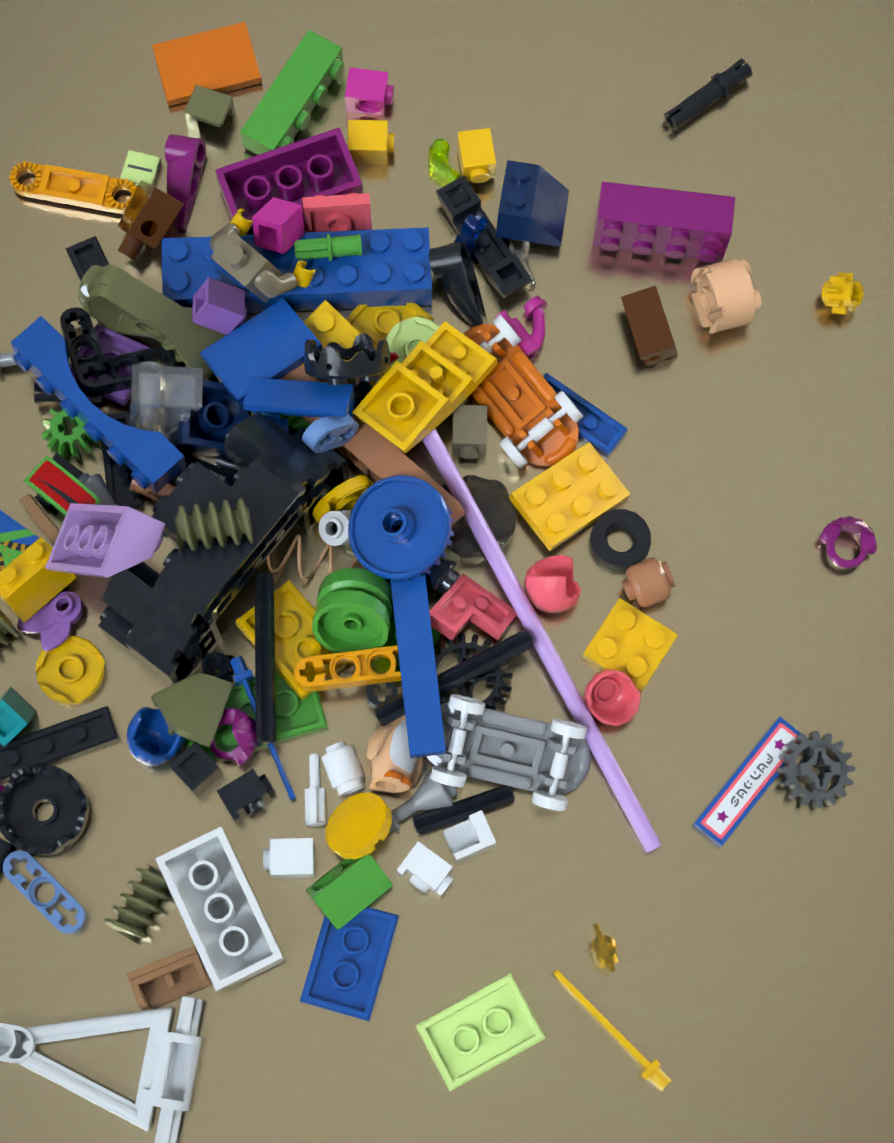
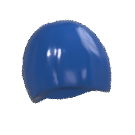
[126,707,186,766]

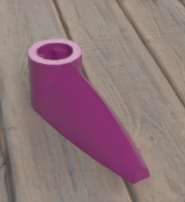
[165,134,206,231]

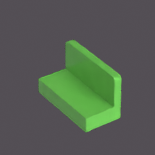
[305,854,393,929]

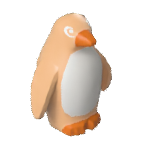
[366,715,423,793]

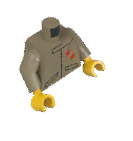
[209,209,316,303]

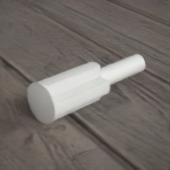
[305,753,326,827]

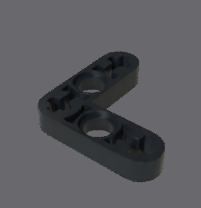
[60,307,175,396]

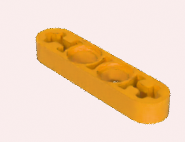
[294,645,401,692]

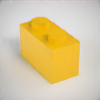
[0,537,77,623]

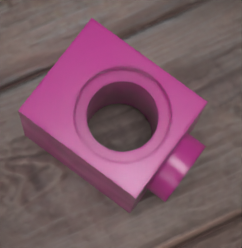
[345,67,394,117]

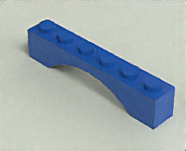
[11,316,186,494]

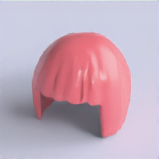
[524,555,581,613]

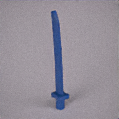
[230,656,296,800]

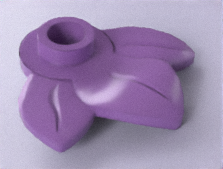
[17,591,83,652]

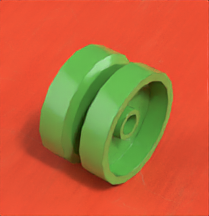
[312,568,393,653]

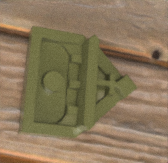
[151,673,233,747]

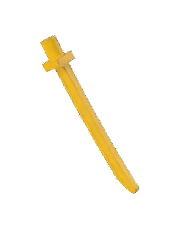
[553,970,672,1091]

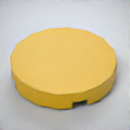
[313,475,374,524]
[36,635,106,705]
[325,792,392,859]

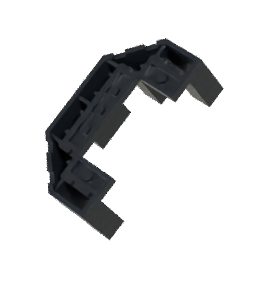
[98,411,349,685]

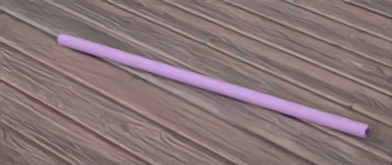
[422,428,662,853]

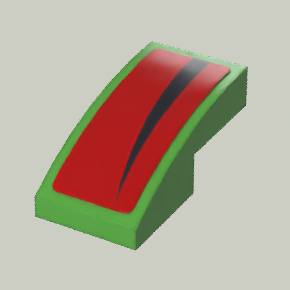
[23,455,102,516]

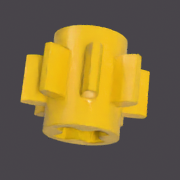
[822,272,864,315]

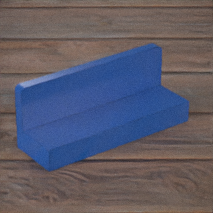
[243,378,355,418]

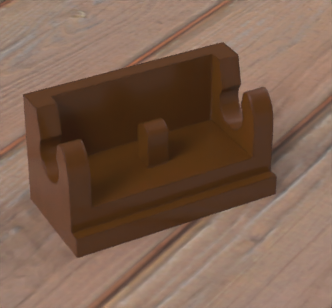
[621,285,678,364]

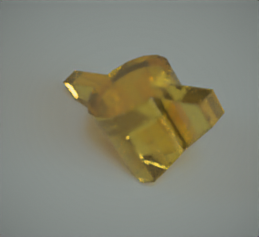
[591,923,619,972]

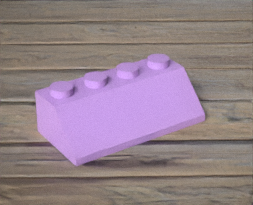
[45,503,165,578]

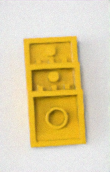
[352,321,498,453]

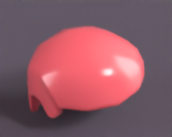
[584,669,641,726]

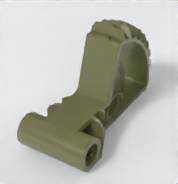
[77,265,236,381]

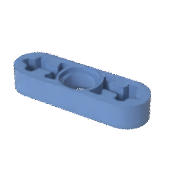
[3,851,87,935]

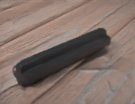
[413,785,515,835]

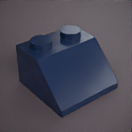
[496,160,569,247]
[168,377,248,456]

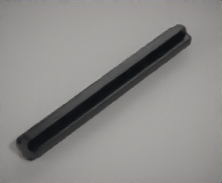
[254,572,276,744]
[373,630,533,726]

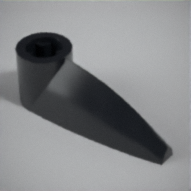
[429,241,488,327]

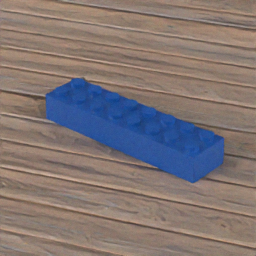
[162,227,432,313]

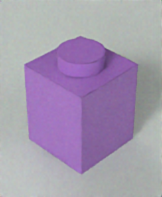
[192,277,247,335]

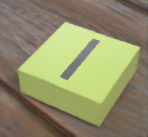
[120,150,162,187]

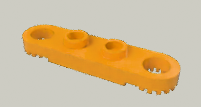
[9,161,137,214]

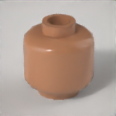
[622,557,676,608]

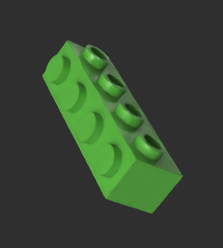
[240,30,345,155]

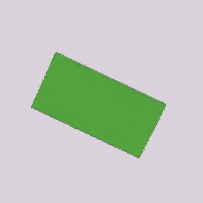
[185,670,328,762]

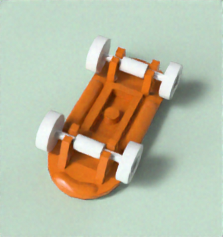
[463,314,584,469]

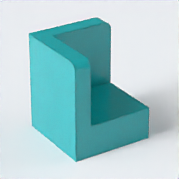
[0,687,36,747]

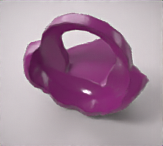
[819,516,877,569]
[209,708,259,766]

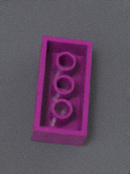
[215,127,363,235]
[592,181,735,263]

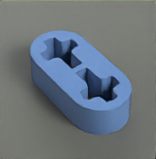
[302,414,359,453]

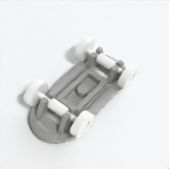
[426,694,591,811]

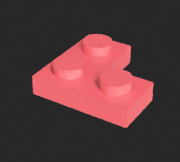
[430,574,517,641]

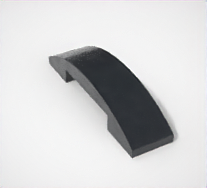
[436,176,533,298]

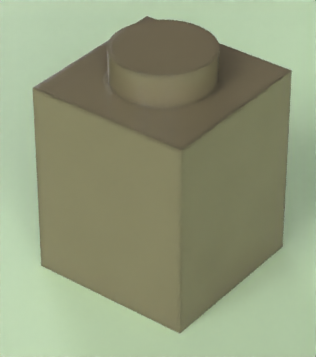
[452,405,487,459]

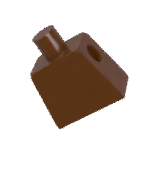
[117,180,184,260]

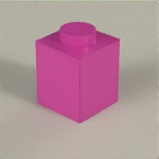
[252,197,304,254]

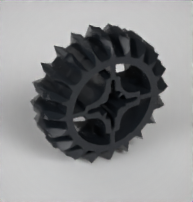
[434,633,513,711]

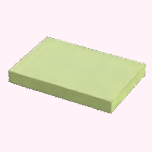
[416,973,545,1091]

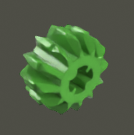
[41,408,98,460]

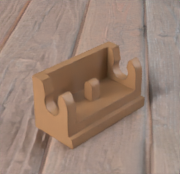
[126,946,212,1010]

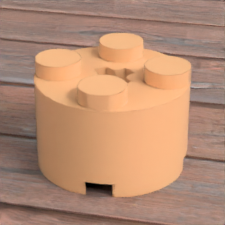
[691,259,762,334]

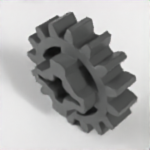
[776,731,855,808]

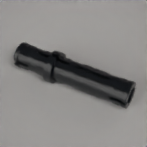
[664,58,753,131]

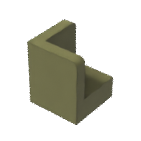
[184,85,235,132]

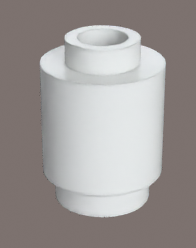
[319,510,352,546]
[321,741,366,796]

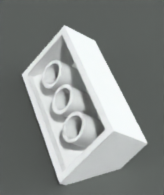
[155,827,285,991]

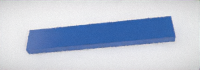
[390,572,446,758]

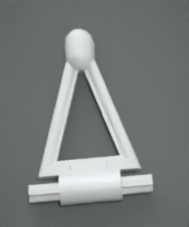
[0,996,203,1143]

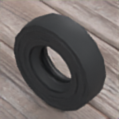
[590,509,651,570]

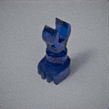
[449,213,488,261]

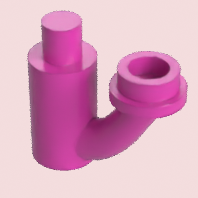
[495,296,548,360]

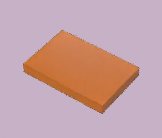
[152,22,262,106]

